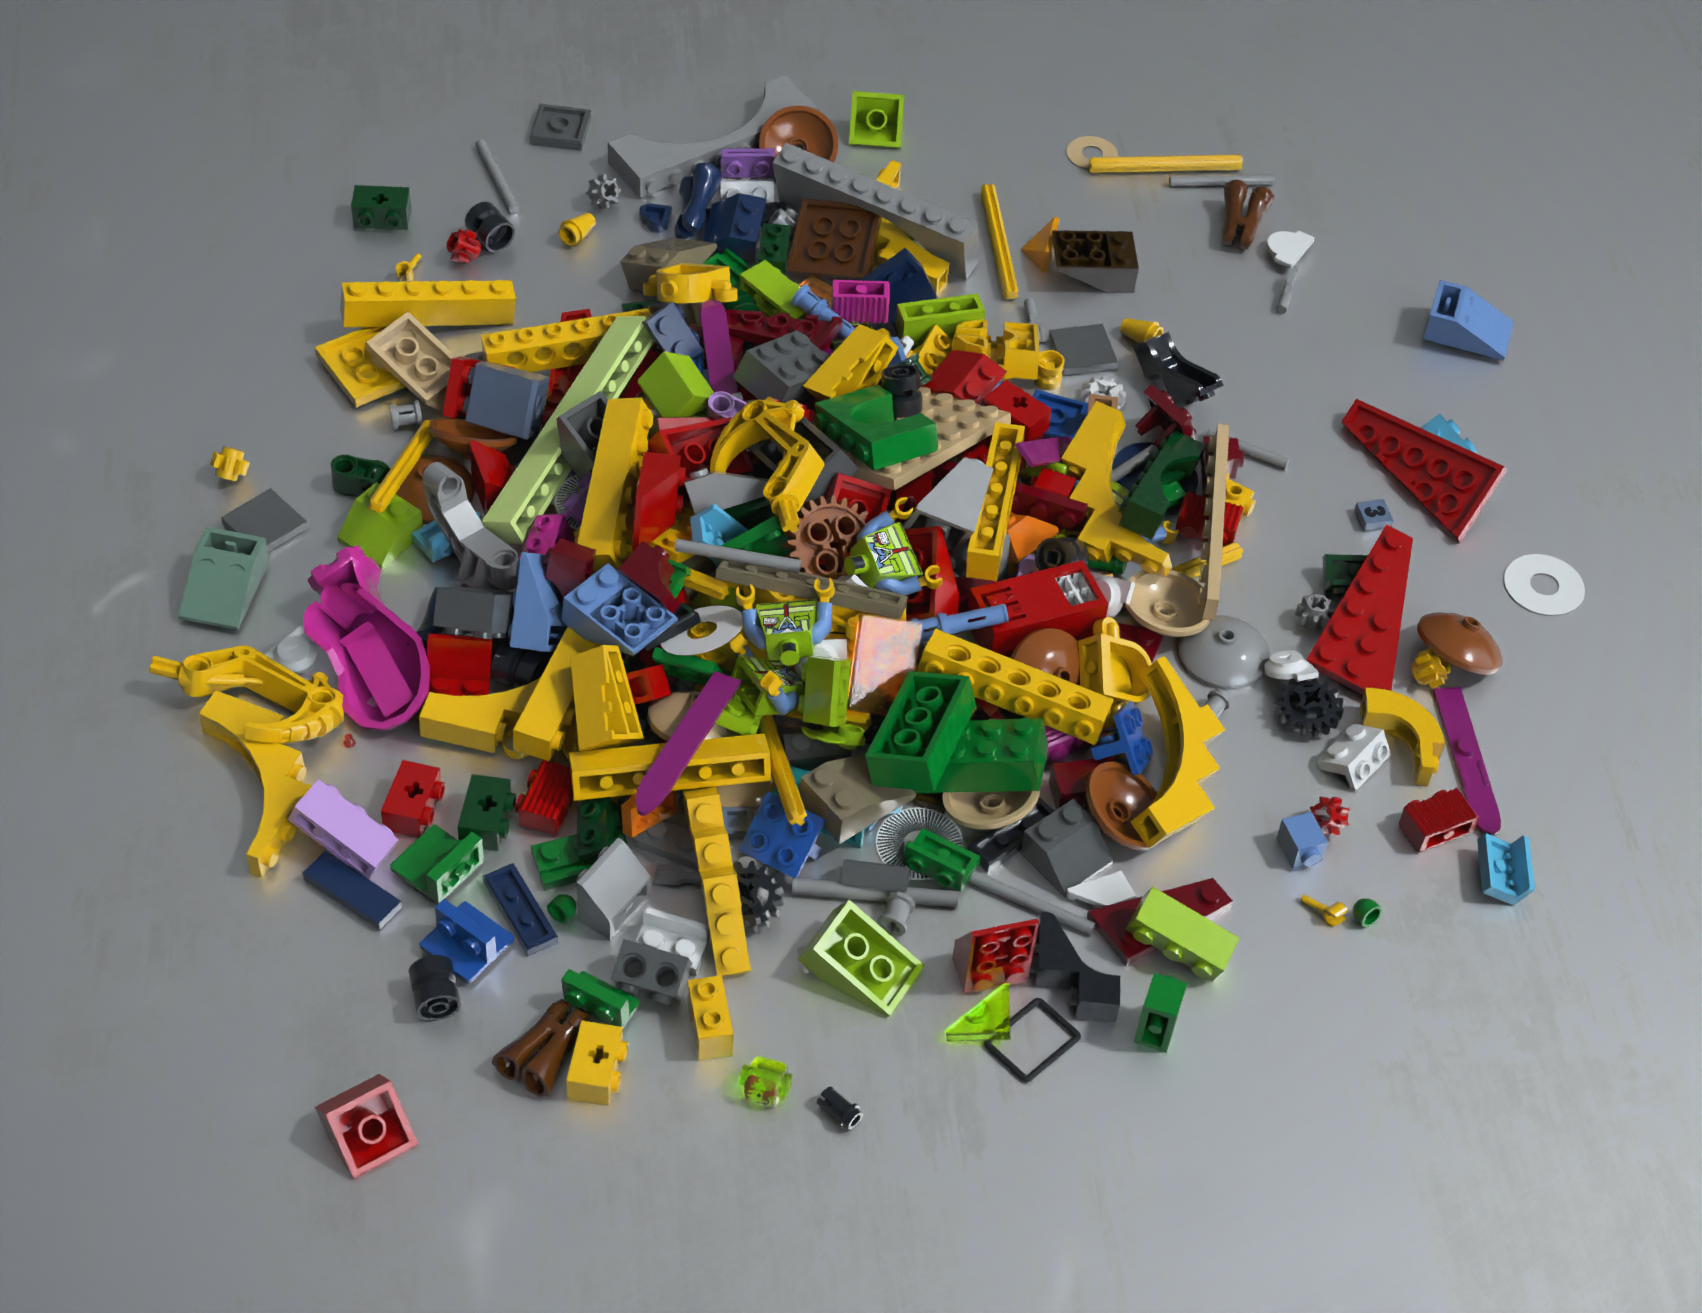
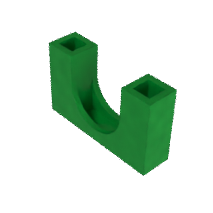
[813,384,938,470]

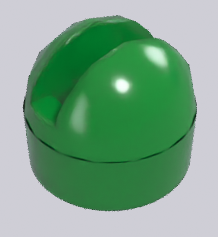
[547,894,577,924]
[1353,898,1382,927]

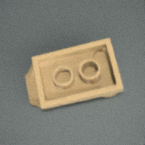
[365,312,456,413]

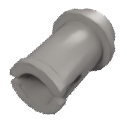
[1204,688,1231,718]

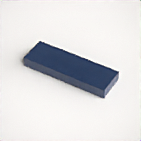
[303,851,403,930]
[483,863,558,956]

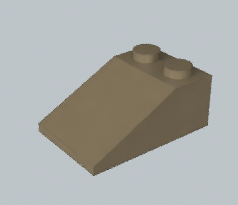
[620,238,717,291]
[799,754,916,844]

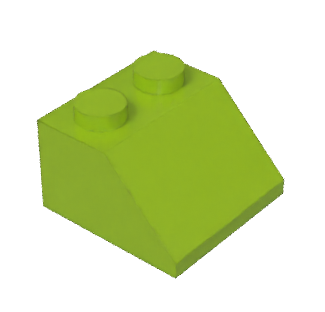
[337,482,423,570]
[798,656,851,727]

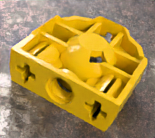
[951,320,1040,381]

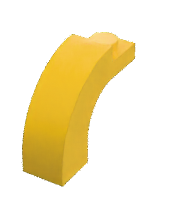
[1360,688,1445,786]

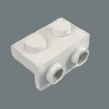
[1317,724,1390,790]

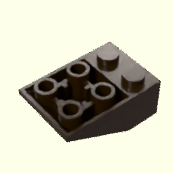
[1052,230,1139,293]

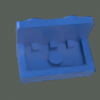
[1091,701,1153,776]
[739,792,825,878]
[419,899,514,984]

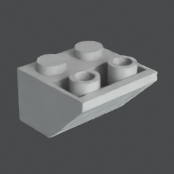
[576,838,651,940]

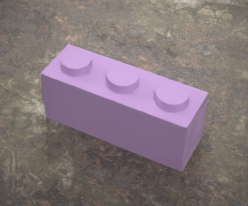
[288,779,399,879]

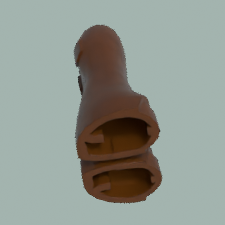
[1222,180,1275,250]
[492,999,590,1097]

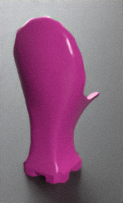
[304,545,430,731]

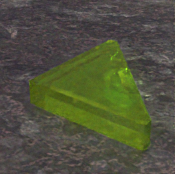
[946,983,1011,1042]

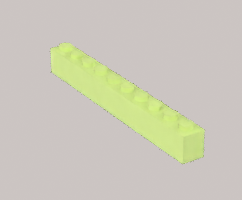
[481,316,654,544]

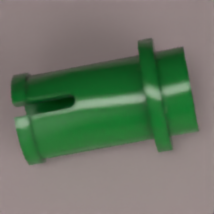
[1088,554,1127,576]

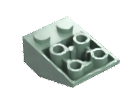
[178,526,269,630]

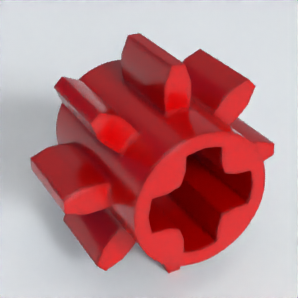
[446,229,481,264]
[1310,796,1350,836]

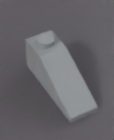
[685,468,769,515]

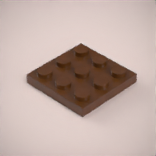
[786,198,882,281]

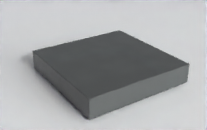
[530,104,591,151]
[1049,324,1118,375]
[221,488,308,552]

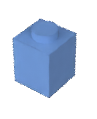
[1276,812,1328,868]

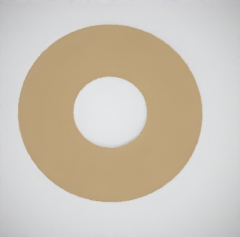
[1067,136,1118,169]

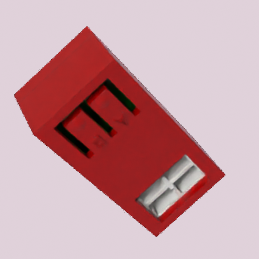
[967,560,1109,658]

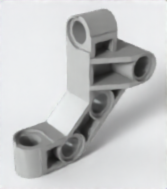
[422,462,520,590]

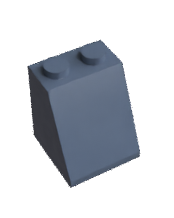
[463,361,550,440]

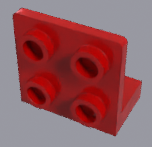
[443,356,516,418]
[424,634,492,704]

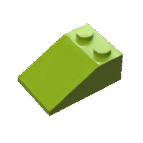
[797,900,925,1017]

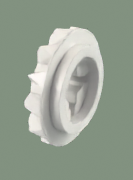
[1080,376,1126,410]

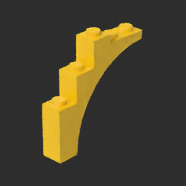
[874,160,950,296]
[1061,401,1172,577]
[1131,656,1225,849]
[419,677,541,753]
[199,690,312,878]
[682,786,751,976]

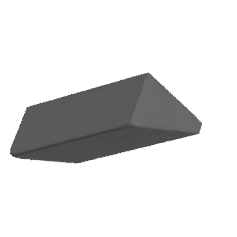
[841,859,911,892]

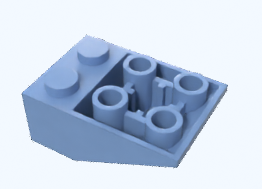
[1423,280,1514,360]
[508,552,568,652]
[562,564,678,656]

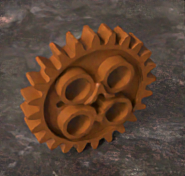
[782,495,867,581]

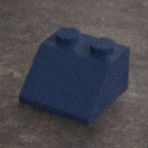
[703,193,766,261]

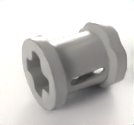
[389,400,422,430]
[877,892,916,936]

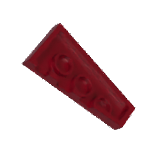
[726,309,843,351]
[1087,878,1233,966]

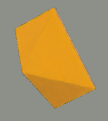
[1021,217,1060,273]

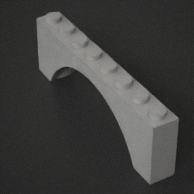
[608,75,820,199]
[773,143,979,281]

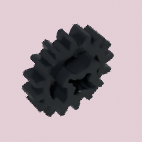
[1275,678,1344,738]
[735,861,784,933]

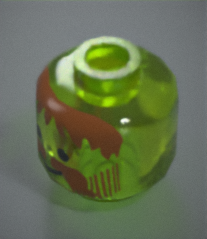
[739,1056,793,1107]

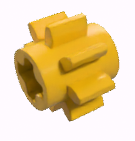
[210,446,250,481]
[1412,648,1451,689]

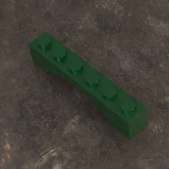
[1118,430,1206,540]

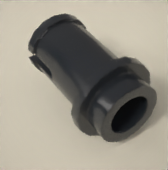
[817,1086,863,1130]

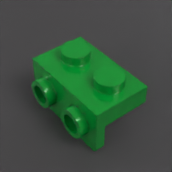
[903,828,980,892]
[561,969,639,1029]

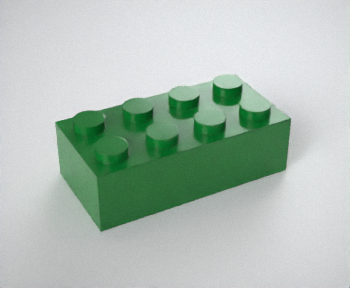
[865,671,976,792]
[913,718,1049,793]

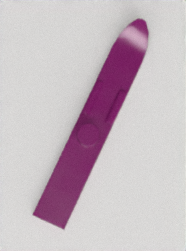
[701,300,738,411]
[1015,436,1072,467]
[636,672,741,816]
[1433,687,1501,835]

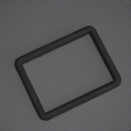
[984,998,1081,1082]

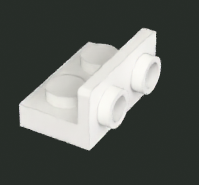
[719,177,774,203]
[635,907,709,976]

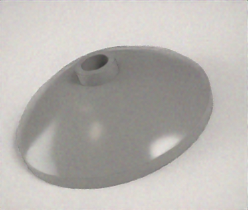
[1178,615,1270,690]

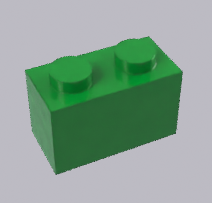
[1134,973,1187,1053]

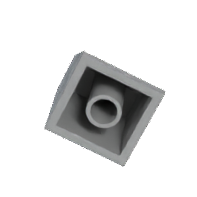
[902,457,993,555]

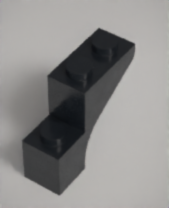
[1133,332,1224,406]
[1030,911,1120,1023]

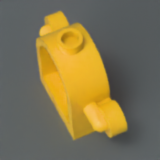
[643,263,738,303]
[1078,617,1152,733]

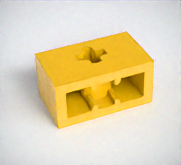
[687,975,734,1061]
[566,1020,628,1105]

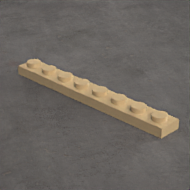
[1198,423,1229,620]

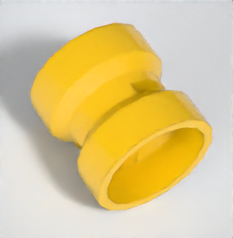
[1034,350,1065,390]

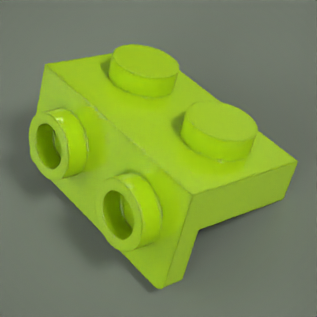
[715,692,762,736]

